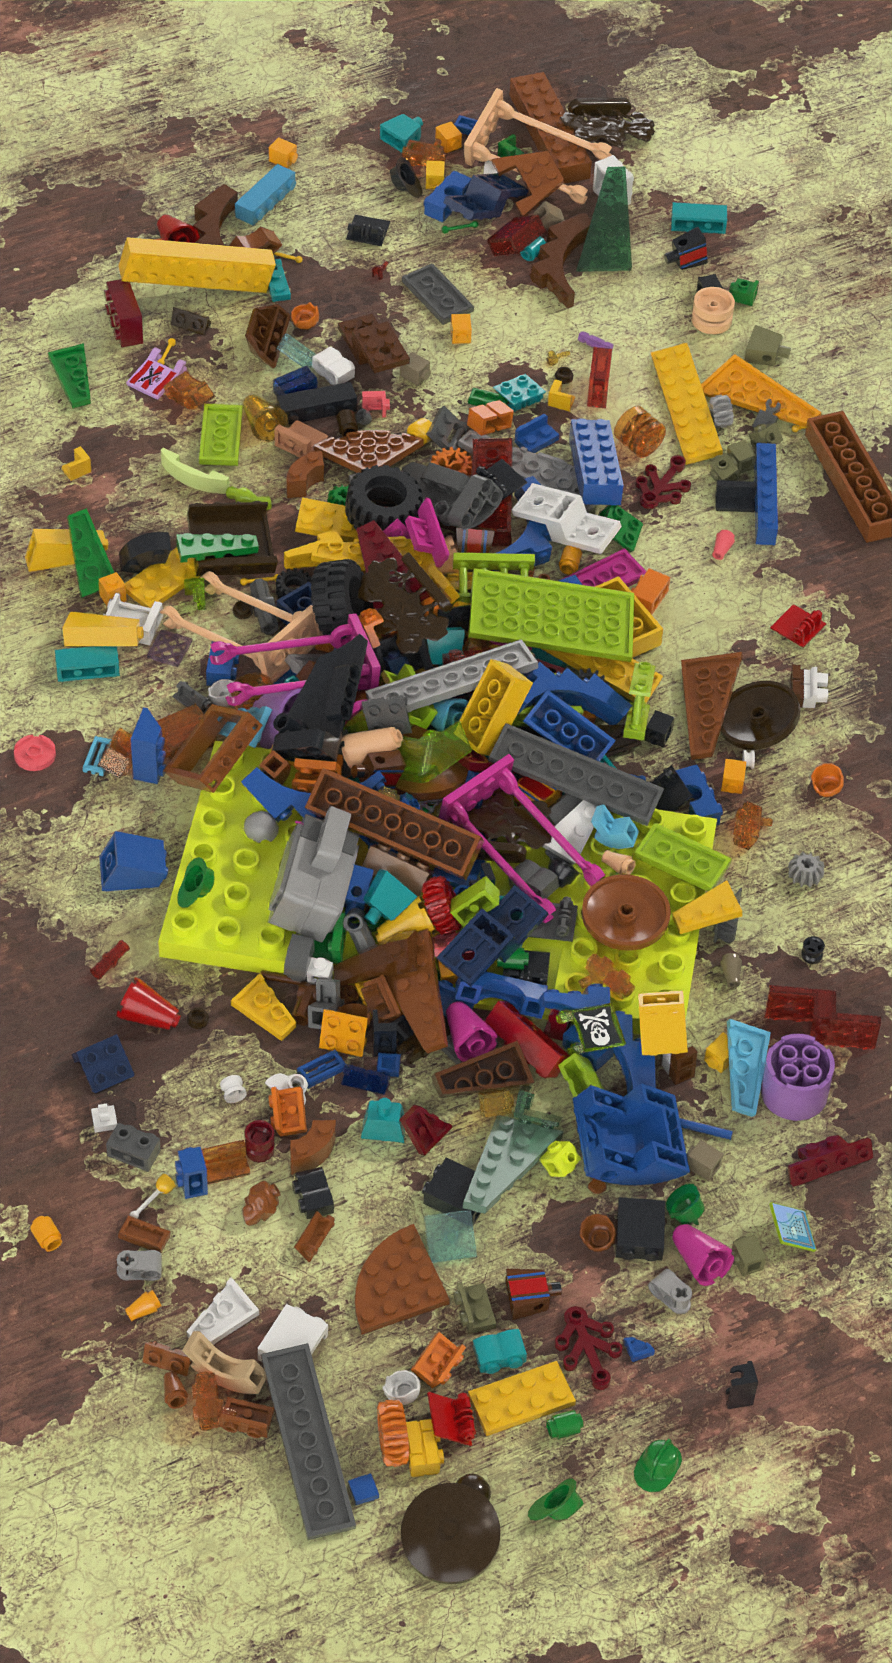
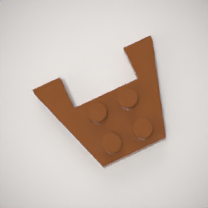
[492,151,564,219]

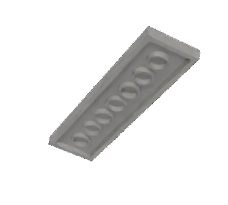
[365,639,538,712]

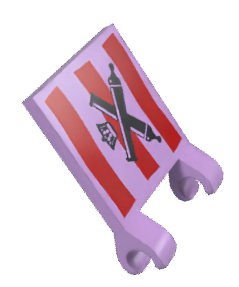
[126,347,187,400]

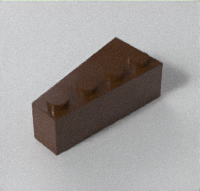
[431,1041,535,1098]

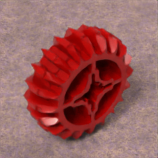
[422,876,462,936]

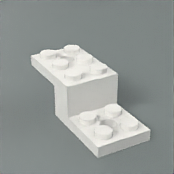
[512,483,622,554]

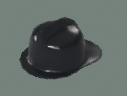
[390,157,423,198]
[545,850,582,888]

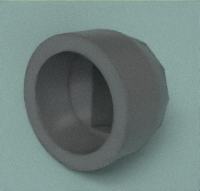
[356,408,372,425]

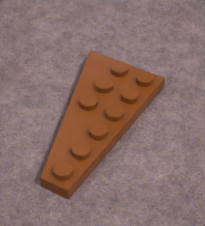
[681,652,743,760]
[385,929,448,1053]

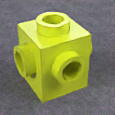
[539,1141,581,1177]

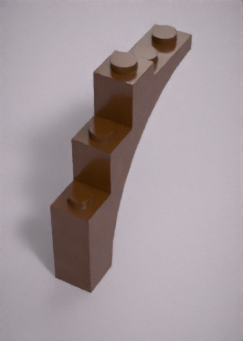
[193,184,238,246]
[530,213,595,309]

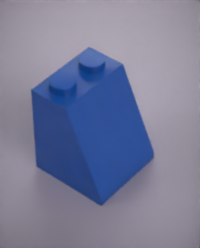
[99,831,168,891]

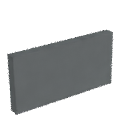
[402,263,474,325]

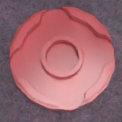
[14,735,56,771]

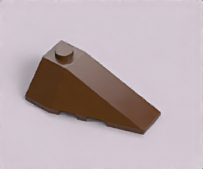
[334,930,417,986]

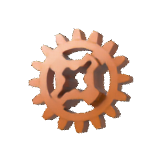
[431,447,473,476]

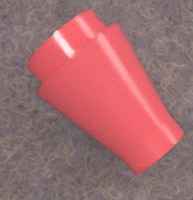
[712,530,735,560]

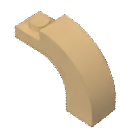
[182,1331,266,1394]

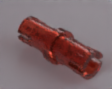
[90,940,130,980]

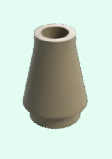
[720,953,742,988]

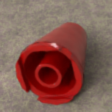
[157,215,200,243]
[116,977,181,1030]

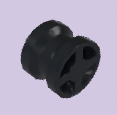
[801,936,825,964]

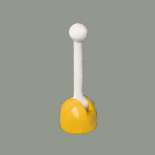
[130,1173,176,1219]

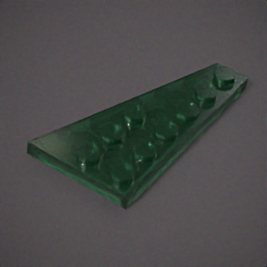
[576,166,632,272]

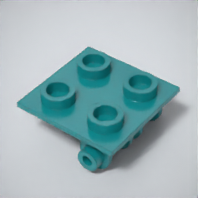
[493,374,546,412]

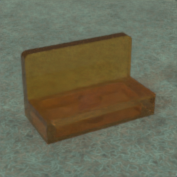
[201,1139,250,1184]

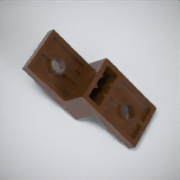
[338,313,410,374]

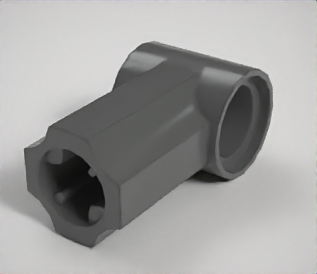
[343,908,376,953]

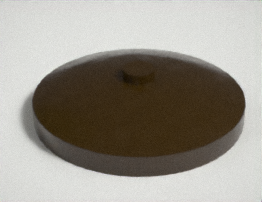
[721,681,801,750]
[401,1483,501,1584]

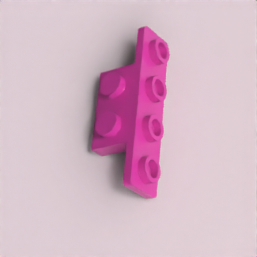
[405,498,450,568]

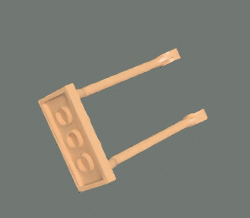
[464,88,612,204]
[160,571,323,685]

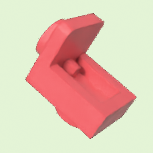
[362,391,390,417]

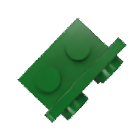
[591,505,643,552]
[301,913,347,964]

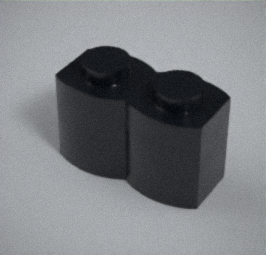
[292,1167,334,1219]

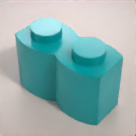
[473,1329,527,1374]

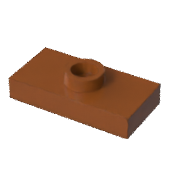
[118,1215,171,1253]

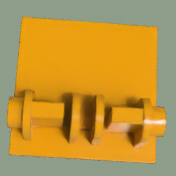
[319,1009,368,1057]

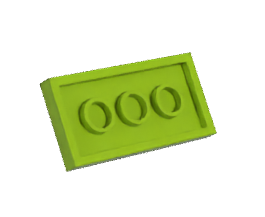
[199,404,243,466]
[634,823,732,892]

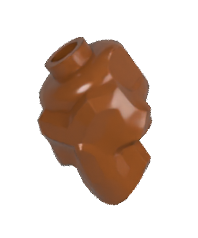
[242,1180,281,1226]

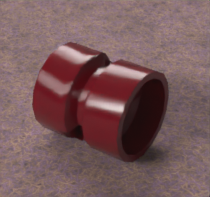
[244,1120,275,1163]

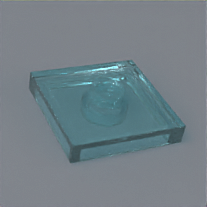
[424,1210,477,1263]

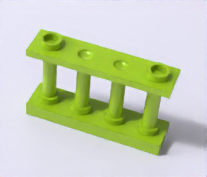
[453,553,535,605]
[623,662,656,740]

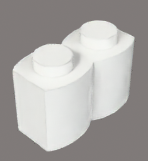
[312,347,355,385]

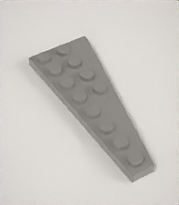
[458,430,596,513]

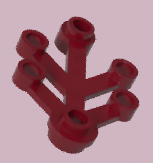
[635,455,691,509]
[555,1306,623,1390]

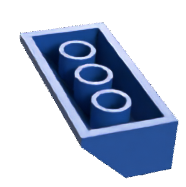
[523,689,616,762]

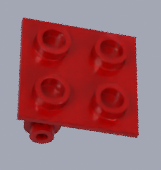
[770,604,827,648]
[427,1392,476,1446]

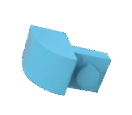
[591,805,639,849]

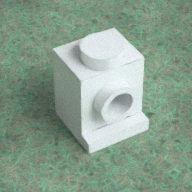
[307,957,334,984]

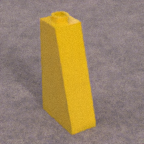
[25,529,108,572]
[63,612,144,646]

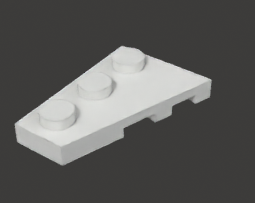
[542,800,597,865]
[187,1277,259,1345]

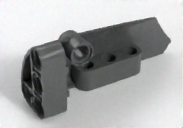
[402,462,503,530]

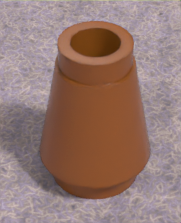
[163,1371,188,1409]

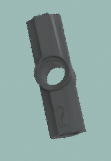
[250,578,278,635]

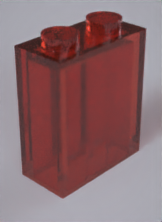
[486,215,546,256]
[587,347,613,408]

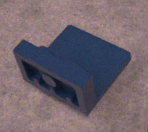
[71,1034,134,1093]

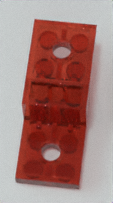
[764,985,881,1050]

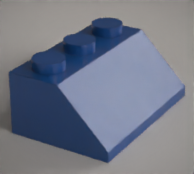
[131,707,166,784]

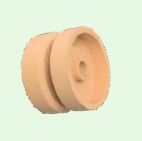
[691,287,735,335]

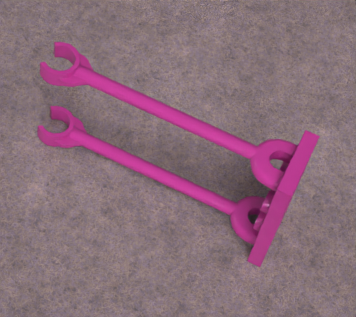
[209,614,381,706]
[438,754,605,924]

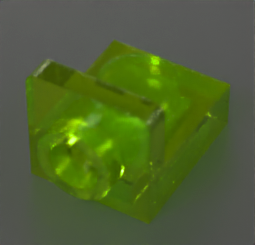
[184,578,206,610]

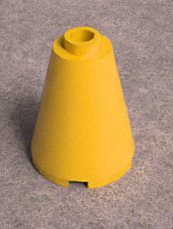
[375,896,439,942]

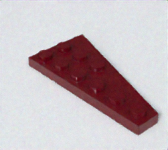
[356,520,430,611]

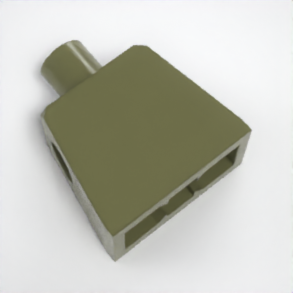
[744,325,791,366]

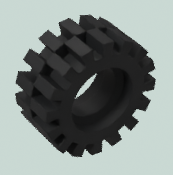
[276,568,312,599]

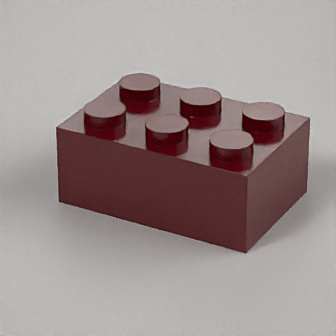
[104,279,143,348]

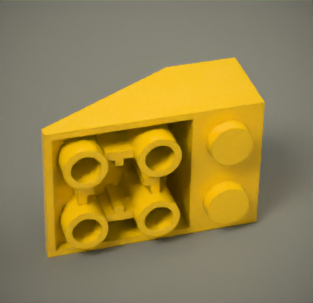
[638,991,688,1056]

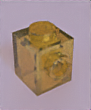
[478,1089,514,1118]

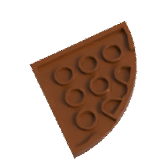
[313,430,424,473]
[355,1224,450,1335]

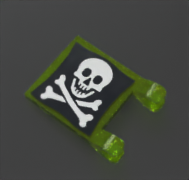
[556,1003,626,1056]

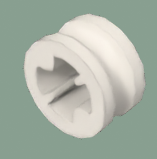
[742,750,755,769]

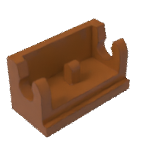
[361,974,401,1023]

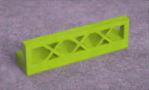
[381,664,438,729]

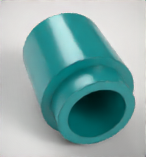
[520,235,546,261]

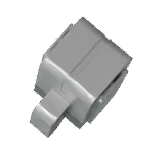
[268,806,359,943]

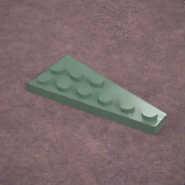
[463,1114,563,1214]

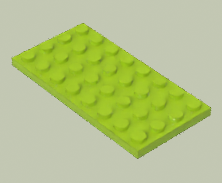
[468,568,634,662]

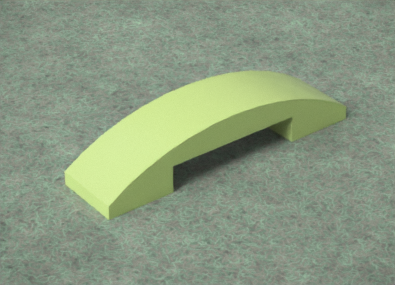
[161,448,230,494]

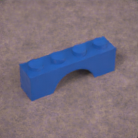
[455,971,548,1019]

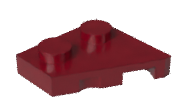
[399,1105,453,1156]

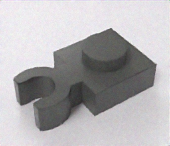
[752,399,781,429]

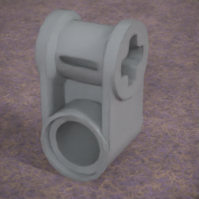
[117,1250,162,1281]
[648,1269,692,1314]

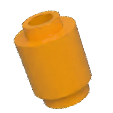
[559,545,582,575]
[30,1216,62,1252]

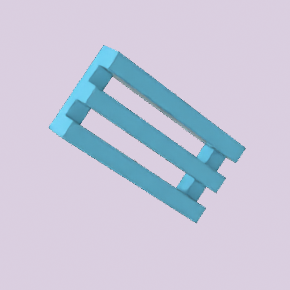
[83,736,115,776]

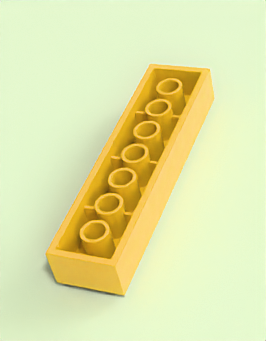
[119,237,276,293]

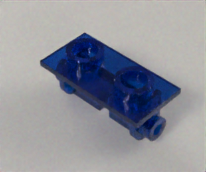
[341,1064,391,1095]

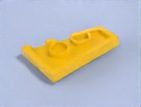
[672,880,742,934]
[231,973,296,1041]

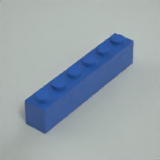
[754,443,778,545]

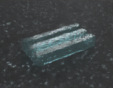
[277,333,316,371]

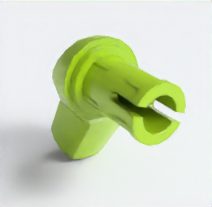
[226,486,272,510]

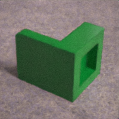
[498,134,525,157]

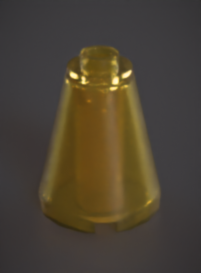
[243,394,288,442]

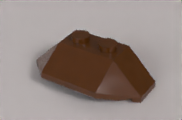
[245,304,291,369]

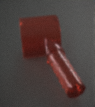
[372,261,389,280]

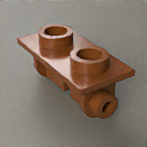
[294,1211,335,1262]
[142,1341,193,1377]

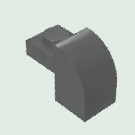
[284,934,315,982]
[308,978,345,1029]

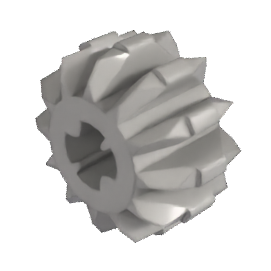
[709,395,734,428]
[788,851,824,888]

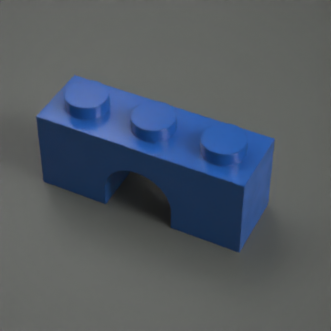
[423,171,471,223]
[676,765,723,825]

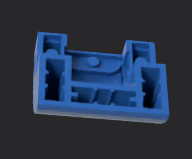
[572,1083,690,1186]

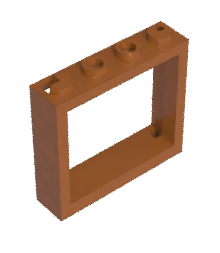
[163,704,263,793]

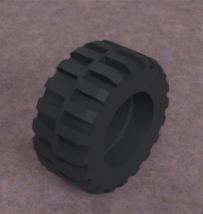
[345,465,423,531]
[311,559,370,639]

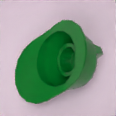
[177,857,215,908]
[666,1183,705,1226]
[634,1438,682,1492]
[528,1478,584,1521]

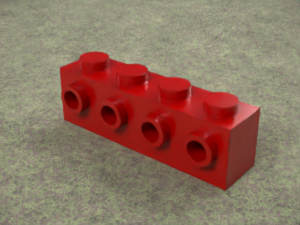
[485,1001,570,1079]

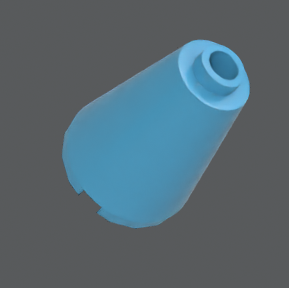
[430,698,469,740]

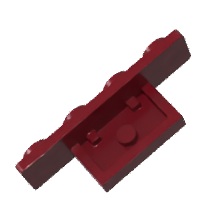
[788,1135,874,1187]

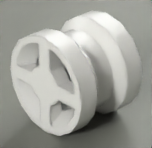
[220,1075,246,1103]

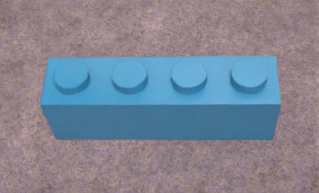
[235,164,296,226]

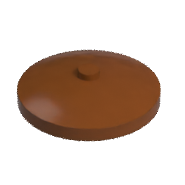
[393,749,468,800]
[582,874,671,951]

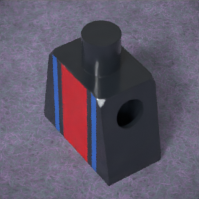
[664,227,708,270]

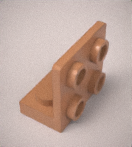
[275,420,328,458]

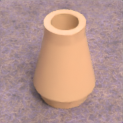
[602,850,635,875]

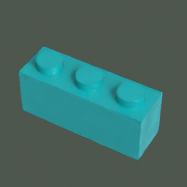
[671,202,727,234]
[55,646,120,682]

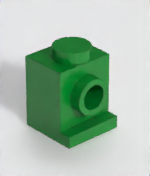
[729,278,759,306]

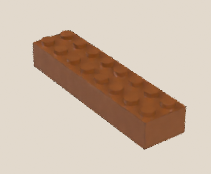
[509,72,592,184]
[805,411,892,543]
[305,768,484,880]

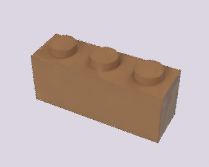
[362,843,434,897]

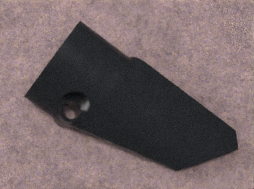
[271,634,368,762]

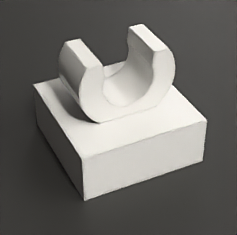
[91,1104,117,1133]

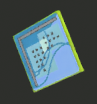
[769,1202,816,1252]

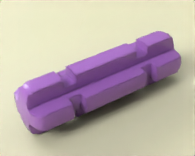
[578,331,614,354]

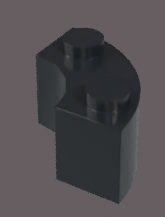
[119,532,171,574]

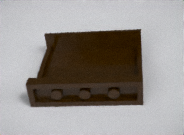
[186,501,278,576]

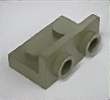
[453,1282,496,1334]

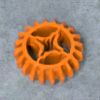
[377,1399,409,1467]

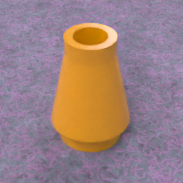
[124,1290,162,1322]

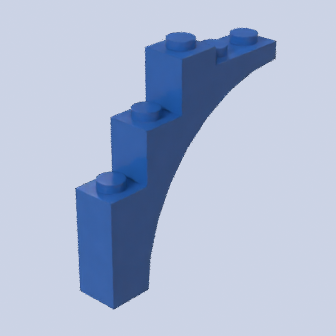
[493,476,552,571]
[517,662,632,725]
[241,767,386,823]
[539,984,656,1094]

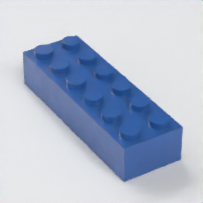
[569,418,624,505]

